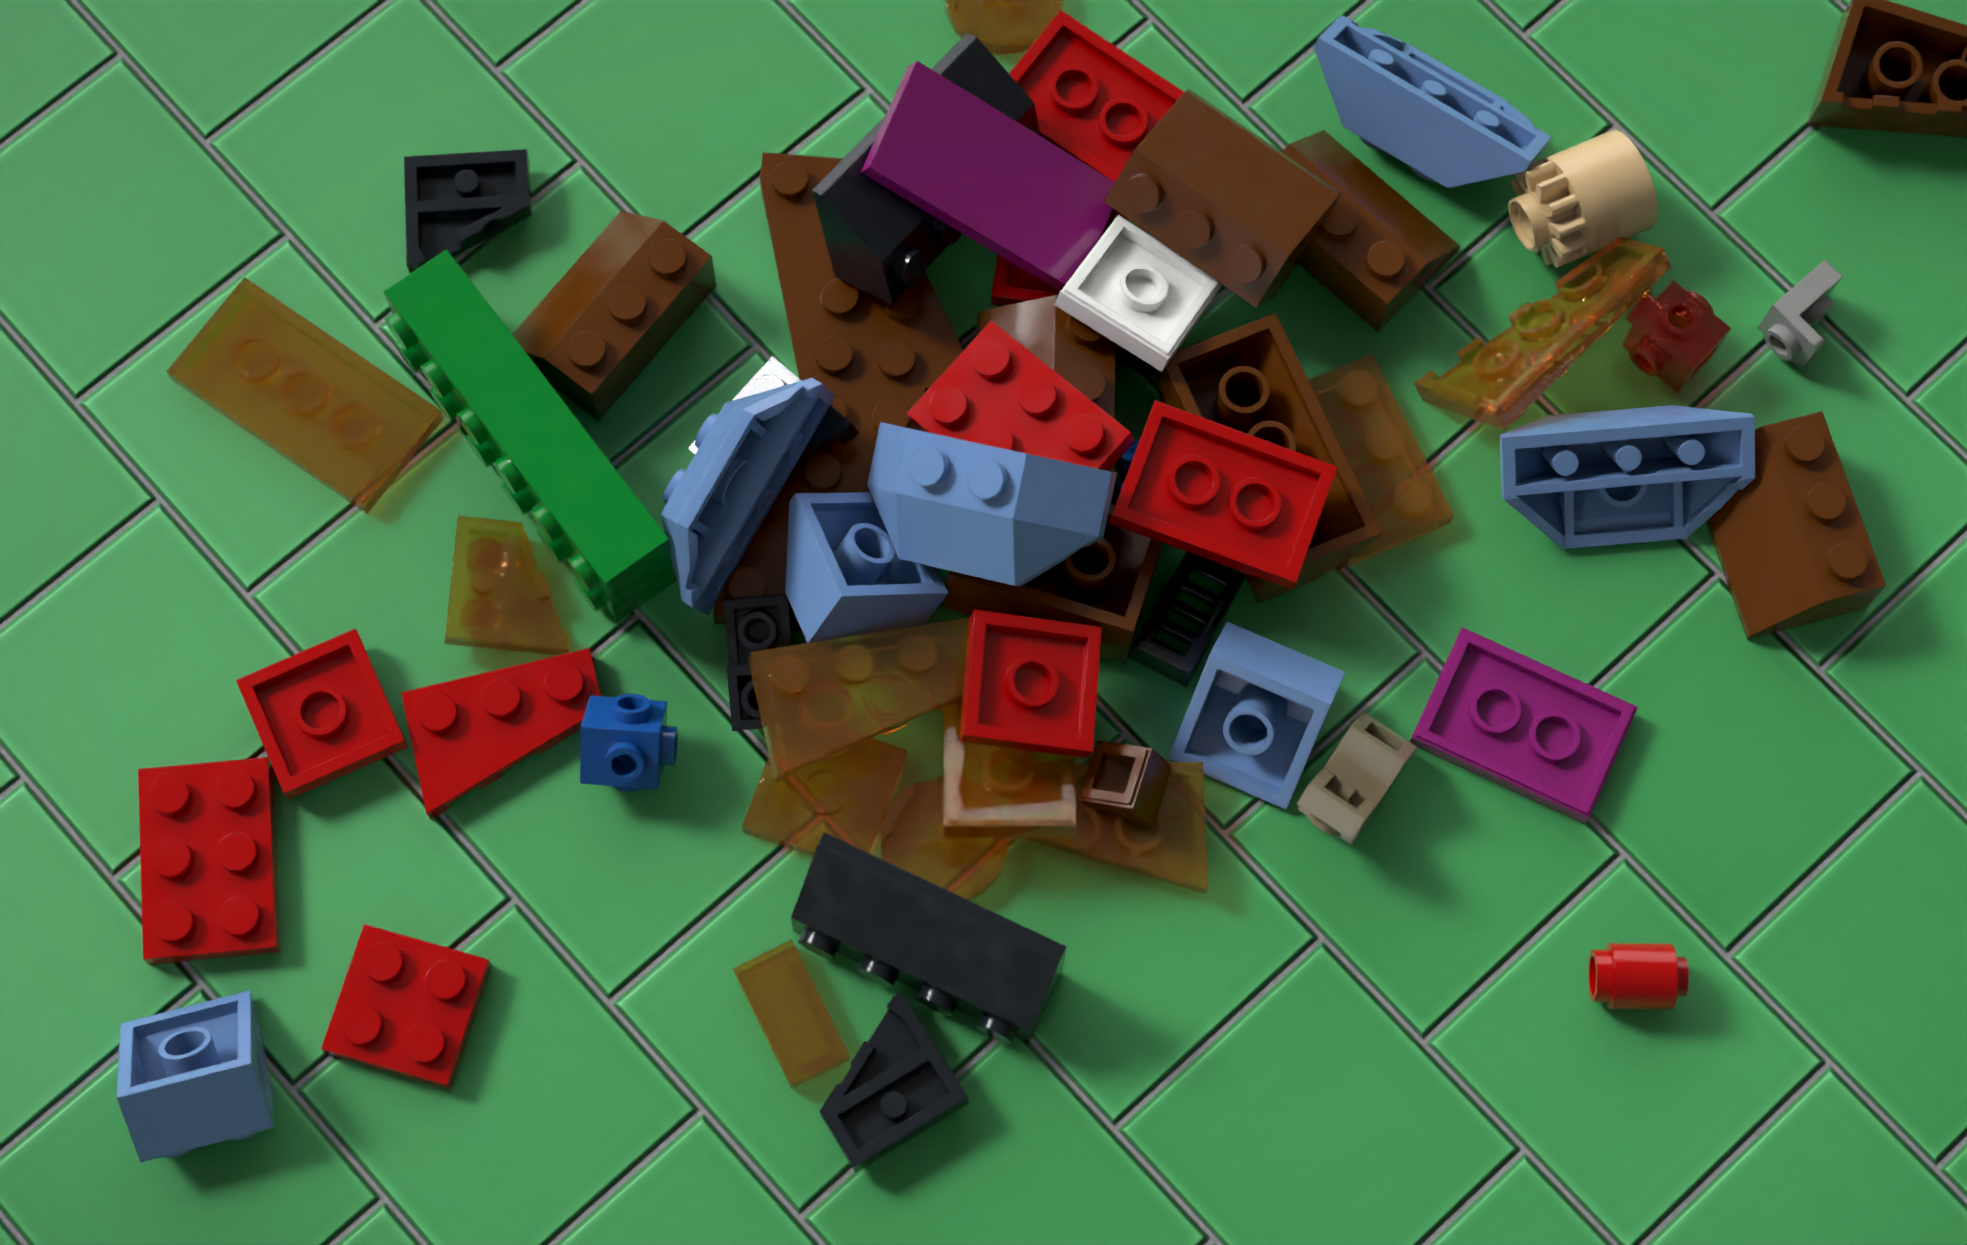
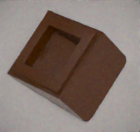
[1078,740,1171,824]

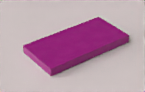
[860,61,1115,292]

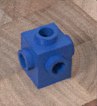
[580,694,678,792]

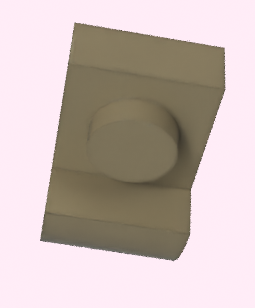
[1297,712,1418,845]

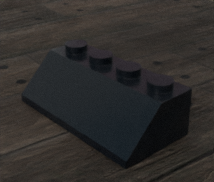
[812,33,1041,304]
[791,832,1067,1044]

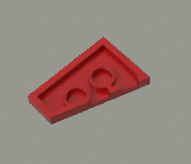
[401,648,601,820]

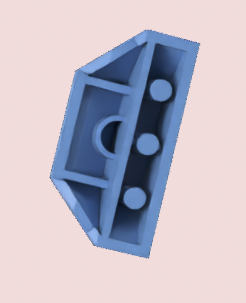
[1314,15,1551,188]
[660,378,835,616]
[1499,405,1755,549]
[867,422,1117,586]

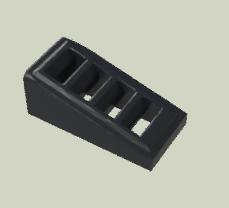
[1130,552,1245,687]

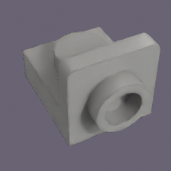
[1757,260,1842,369]

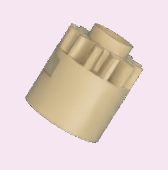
[1509,130,1658,268]

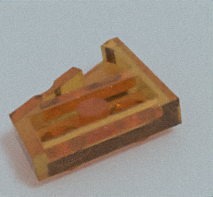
[444,515,570,655]

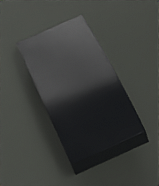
[723,593,797,731]

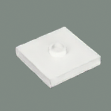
[1054,215,1222,372]

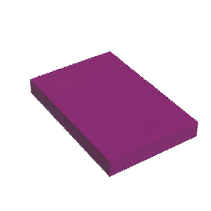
[1409,627,1638,824]

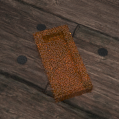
[732,939,850,1089]

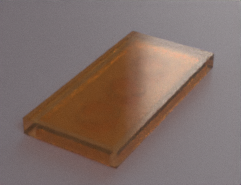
[166,277,444,514]

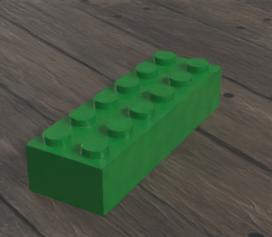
[383,249,677,622]

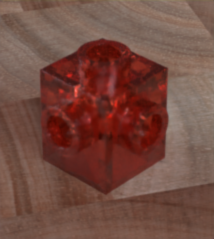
[1621,280,1731,393]

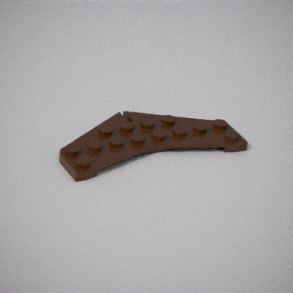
[713,152,964,631]

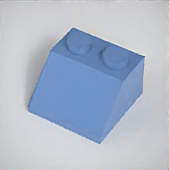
[785,492,948,644]
[1168,622,1345,810]
[117,990,273,1162]

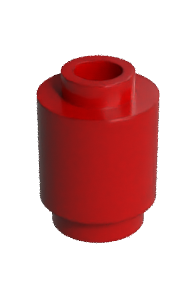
[1588,943,1689,1010]

